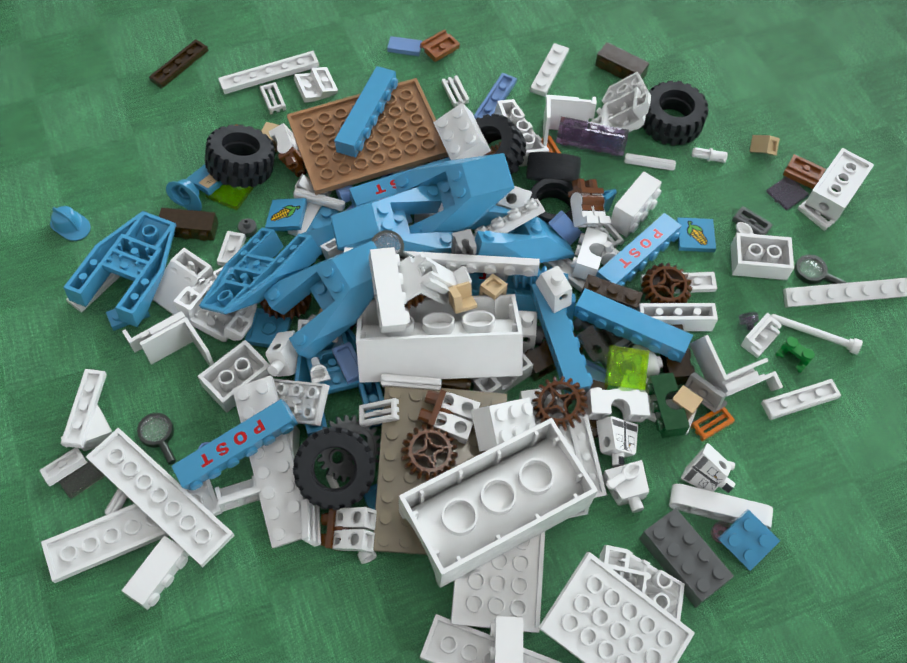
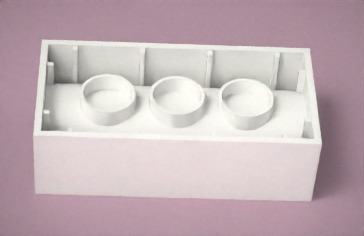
[356,294,523,383]
[399,418,598,588]

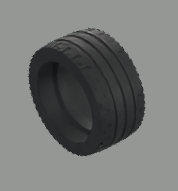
[526,152,581,183]
[530,179,573,226]

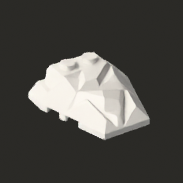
[589,72,651,140]
[173,266,258,342]
[599,545,685,621]

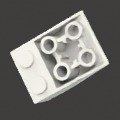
[153,248,214,315]

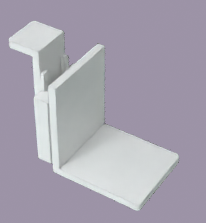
[543,95,596,146]
[398,254,472,305]
[122,311,214,366]
[690,335,783,397]

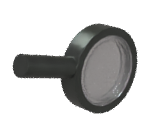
[371,230,415,260]
[794,254,847,284]
[137,413,176,465]

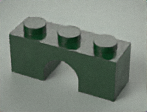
[645,372,690,438]

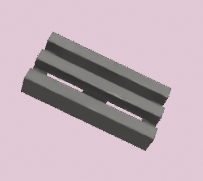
[732,206,773,235]

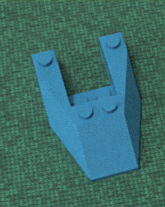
[394,153,515,234]
[330,185,453,254]
[468,205,575,263]
[63,211,176,327]
[199,228,321,315]
[263,241,378,359]
[295,328,384,437]

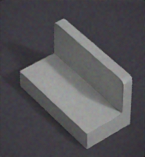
[685,372,727,413]

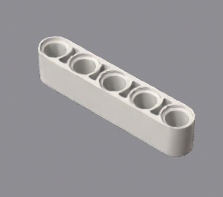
[669,484,773,530]

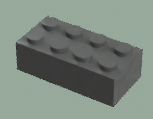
[639,508,734,608]

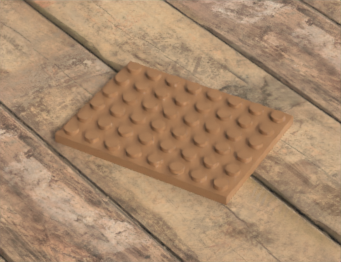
[287,78,449,195]

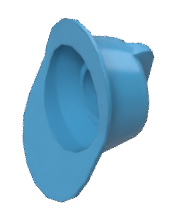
[166,179,202,211]
[50,206,91,241]

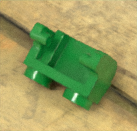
[775,336,815,374]

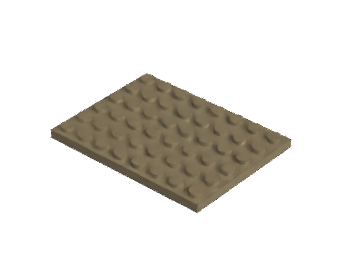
[373,386,507,555]

